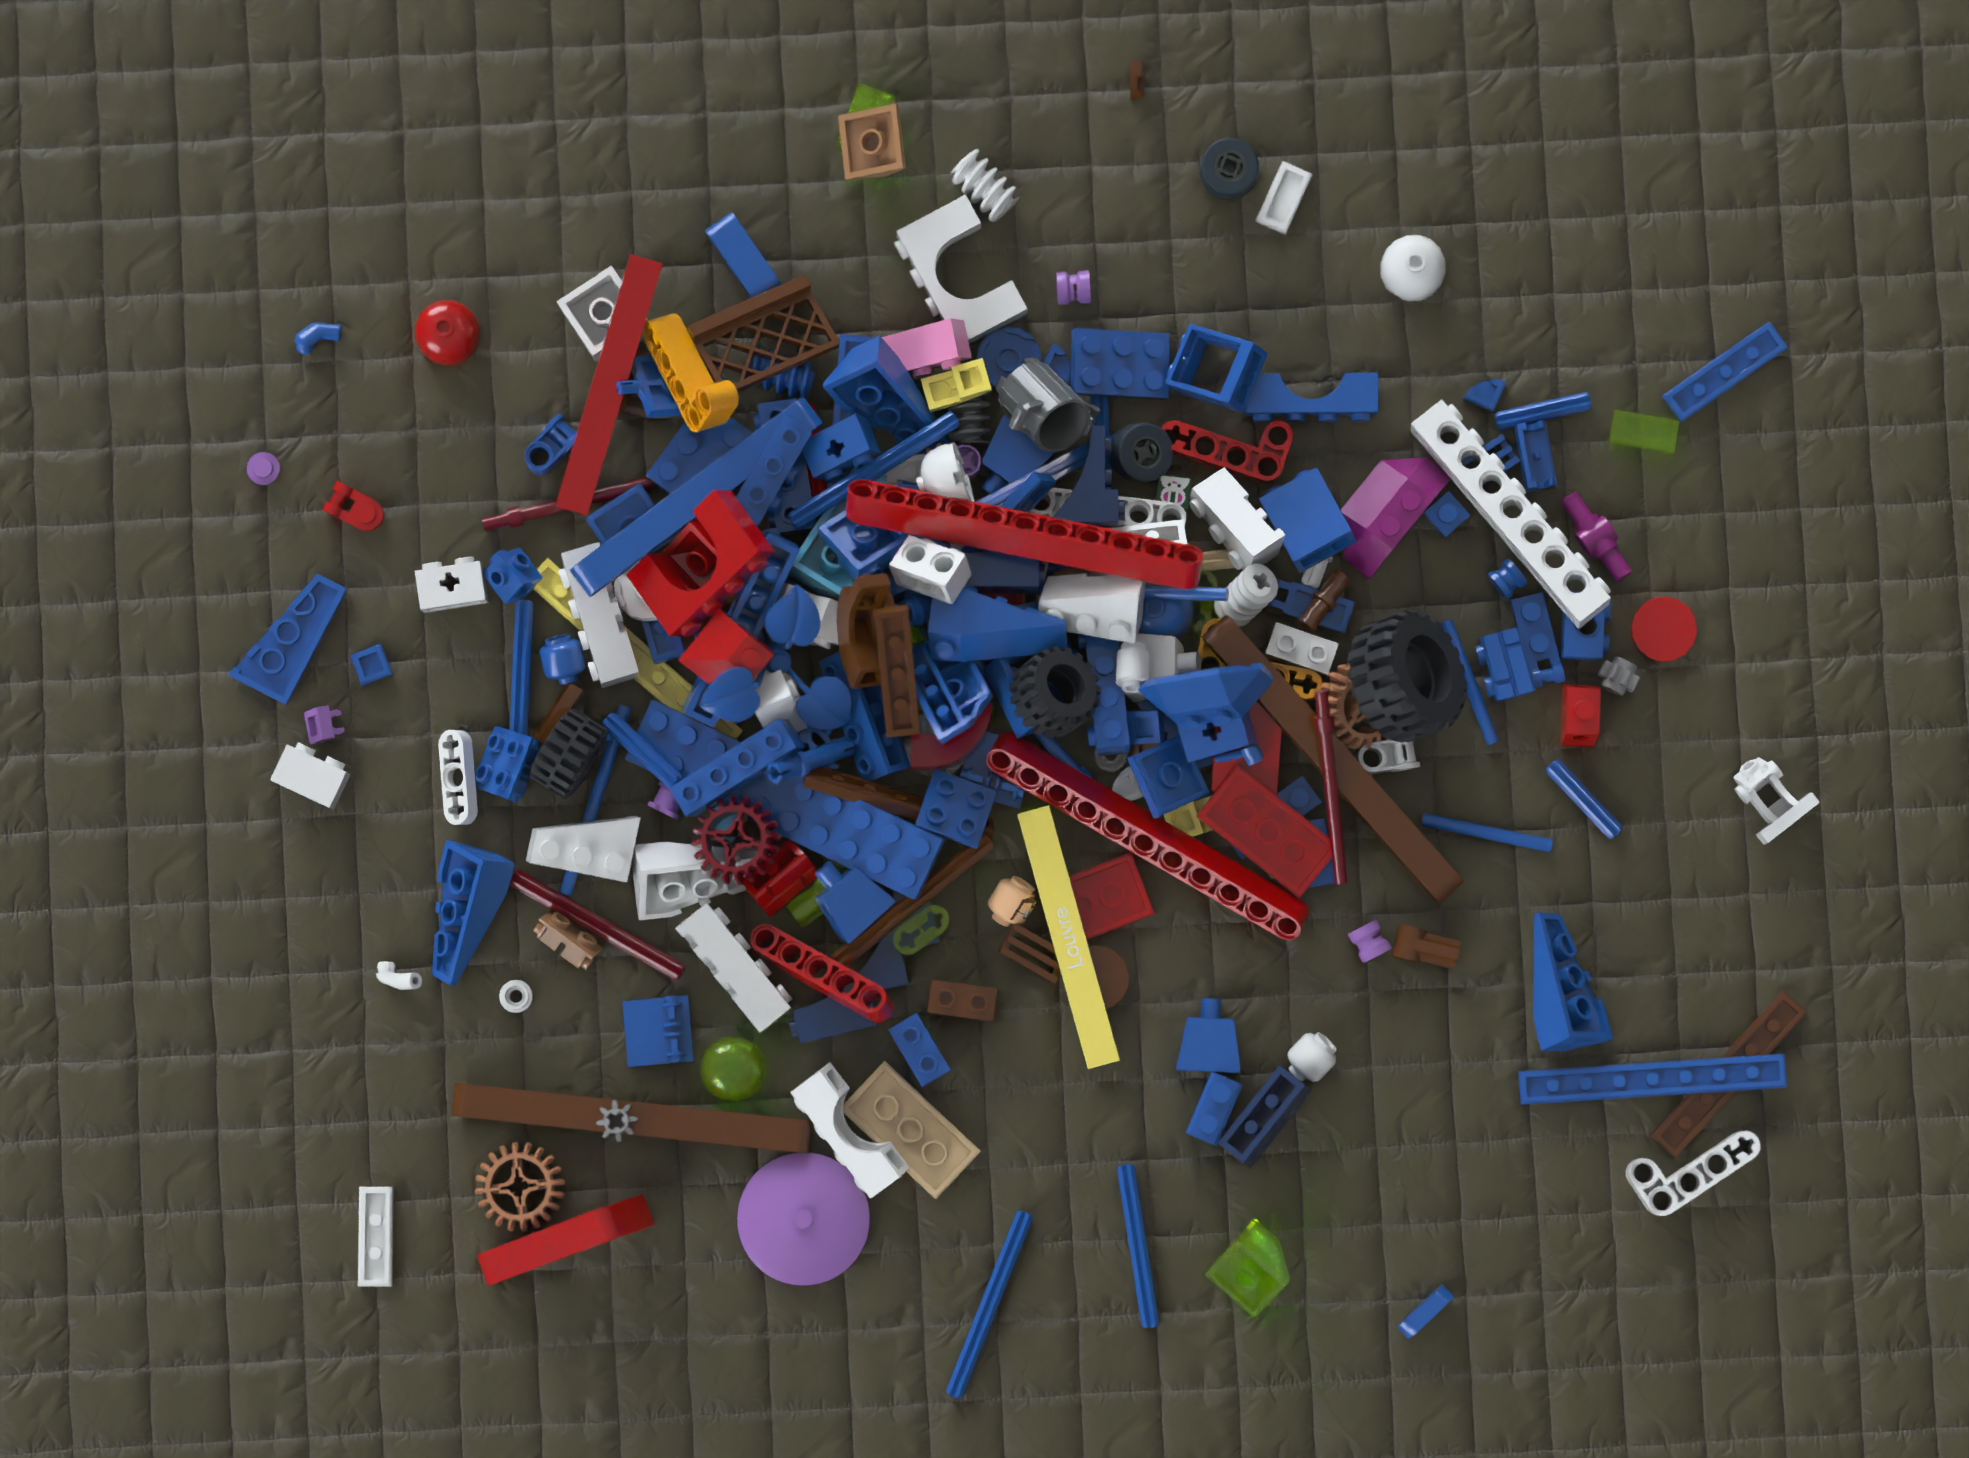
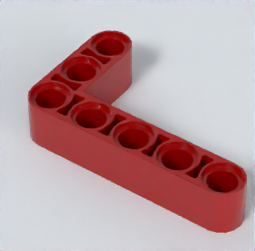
[477,1194,655,1286]

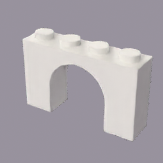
[894,194,1027,345]

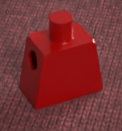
[1560,684,1601,747]

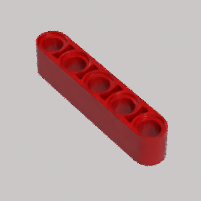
[750,924,894,1023]

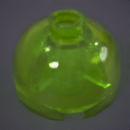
[700,1036,766,1102]

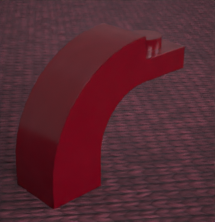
[911,670,993,771]

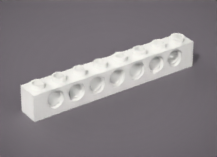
[1411,399,1611,629]

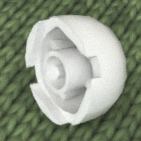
[1380,235,1446,301]
[916,442,974,501]

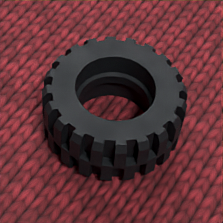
[1347,610,1467,743]

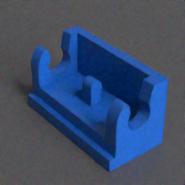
[1513,420,1558,493]

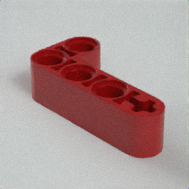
[1161,420,1293,485]

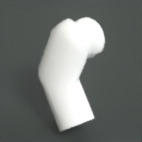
[376,962,422,990]

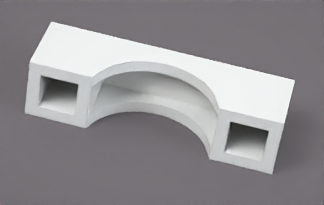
[790,1062,910,1199]

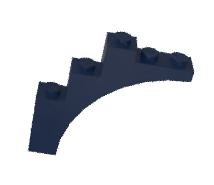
[963,426,1125,594]

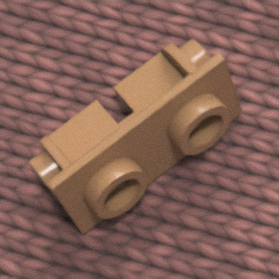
[533,909,603,970]

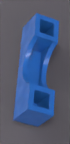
[1245,373,1378,423]

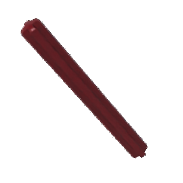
[510,870,685,980]

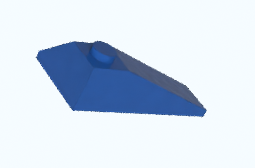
[823,335,952,454]
[928,585,1068,662]
[432,840,515,986]
[1533,912,1613,1051]

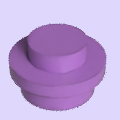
[247,452,280,485]

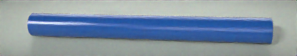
[1440,619,1499,746]
[1421,813,1553,852]

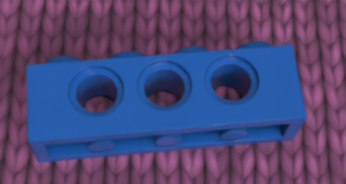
[669,718,806,816]

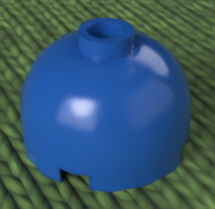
[1138,599,1195,639]

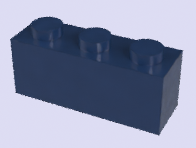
[1218,1065,1312,1168]

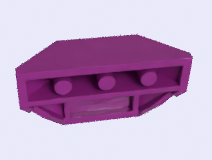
[1341,457,1451,579]

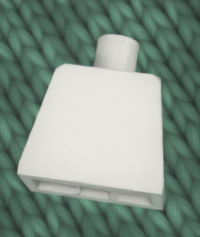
[1124,633,1201,702]

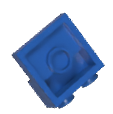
[818,510,909,581]

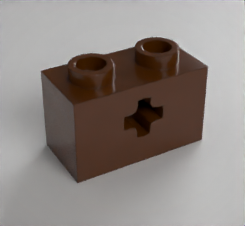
[927,980,998,1022]

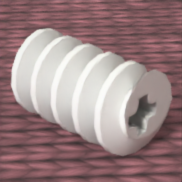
[950,149,1020,222]
[1214,563,1278,627]

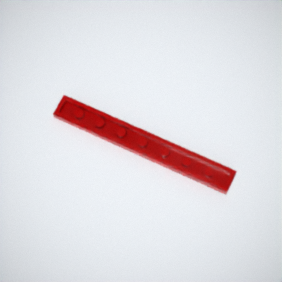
[555,254,662,515]

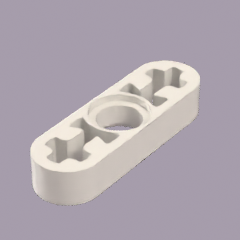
[438,730,478,825]

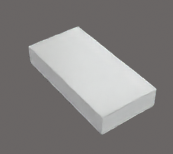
[1256,161,1312,235]

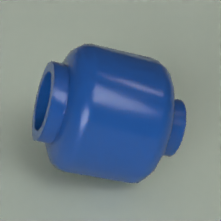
[539,634,586,685]

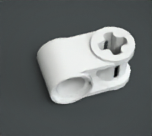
[1355,739,1420,774]

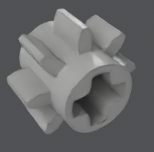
[1598,656,1640,697]
[596,1100,638,1142]

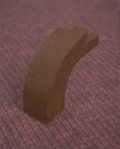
[836,573,891,689]

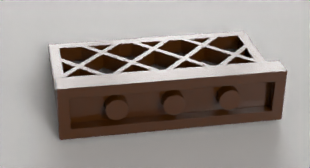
[688,275,840,392]
[874,587,920,738]

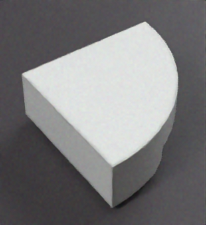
[1112,766,1144,801]

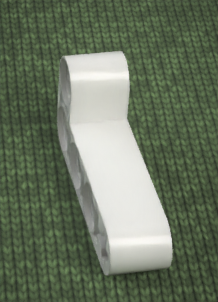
[1626,1131,1760,1216]

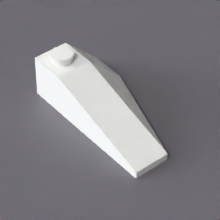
[632,842,770,920]

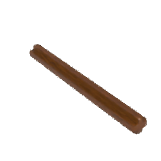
[832,834,994,967]

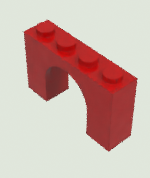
[626,490,775,637]

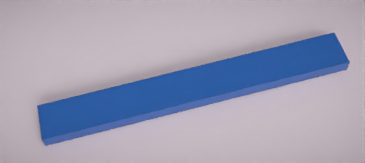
[1518,1054,1787,1105]

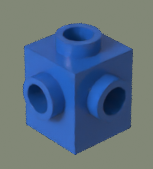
[483,547,543,604]

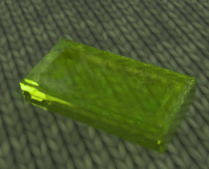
[1608,410,1679,454]

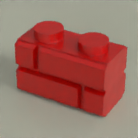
[742,839,817,918]

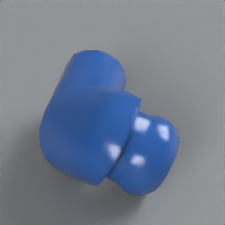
[294,322,341,355]

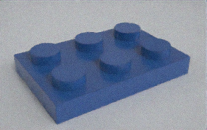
[1071,328,1169,400]
[646,417,753,495]

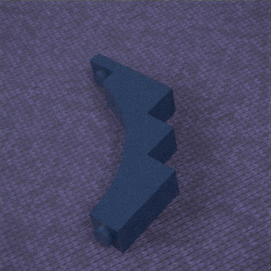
[788,890,940,1044]

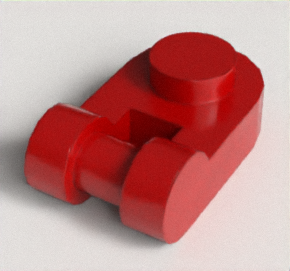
[322,481,384,532]

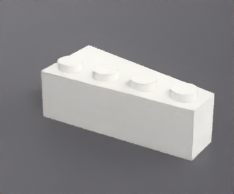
[558,542,639,688]

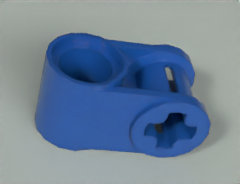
[524,413,576,476]

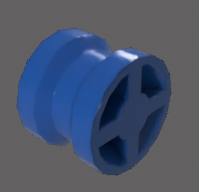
[1487,558,1528,600]

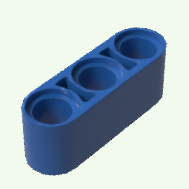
[704,212,782,298]

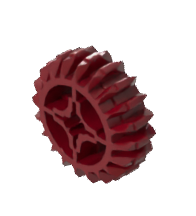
[691,795,781,885]

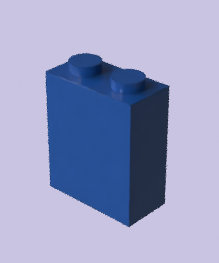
[1259,467,1357,573]

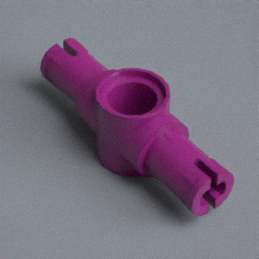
[1560,491,1632,582]

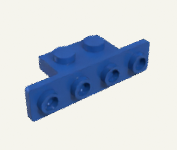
[736,415,812,527]

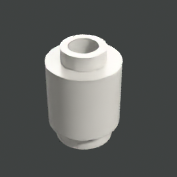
[1116,641,1150,693]

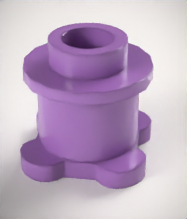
[648,782,680,820]

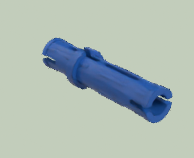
[767,736,855,783]

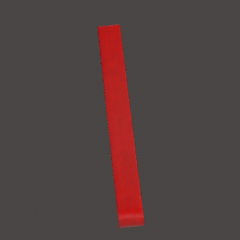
[846,479,1203,589]
[986,732,1309,940]

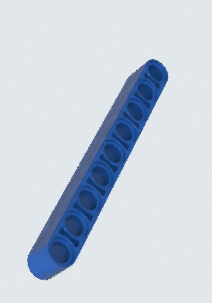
[570,397,823,597]

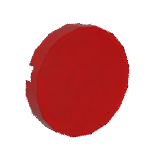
[1631,596,1697,662]

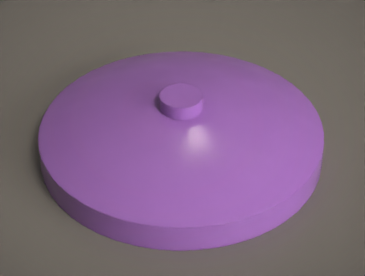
[737,1153,870,1285]

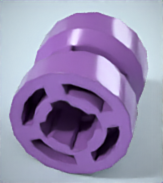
[1056,270,1091,305]
[957,445,981,480]
[1348,919,1392,963]

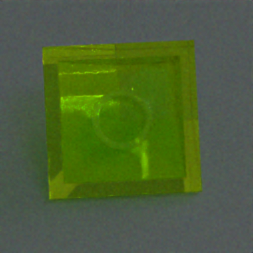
[1204,1218,1290,1318]

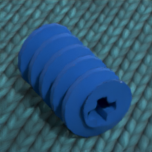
[745,345,817,401]

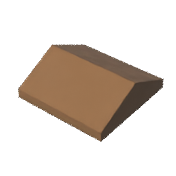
[838,103,906,181]

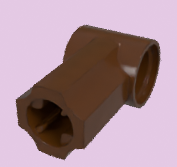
[1391,924,1461,969]

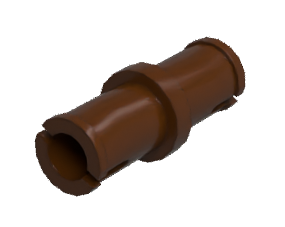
[1297,570,1351,634]

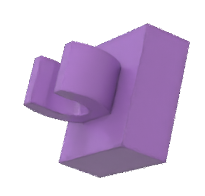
[304,705,344,745]

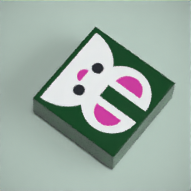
[1156,474,1192,511]

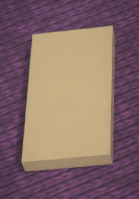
[843,1061,981,1199]

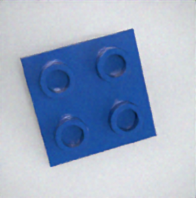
[475,726,541,803]
[960,732,1037,809]
[915,769,997,849]
[622,995,694,1067]

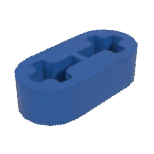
[1397,1284,1454,1339]

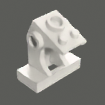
[1733,757,1820,845]

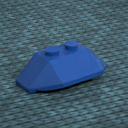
[912,641,993,744]
[1137,663,1273,729]

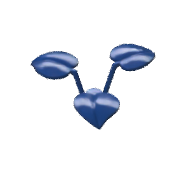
[700,585,851,730]

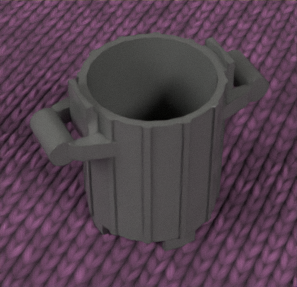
[996,358,1100,453]

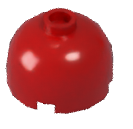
[415,300,480,366]

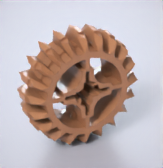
[1316,664,1384,749]
[475,1142,565,1231]

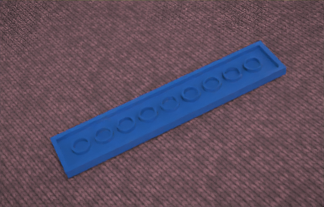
[625,700,945,900]

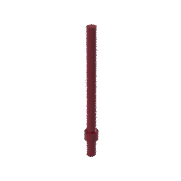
[482,477,658,531]
[1314,689,1348,884]

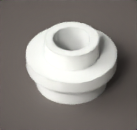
[499,980,533,1013]

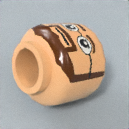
[988,876,1037,927]

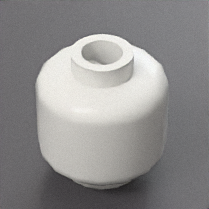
[1288,1032,1337,1082]

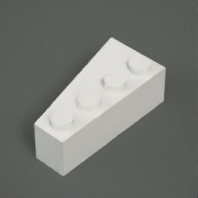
[676,903,792,1034]

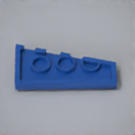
[228,573,348,705]

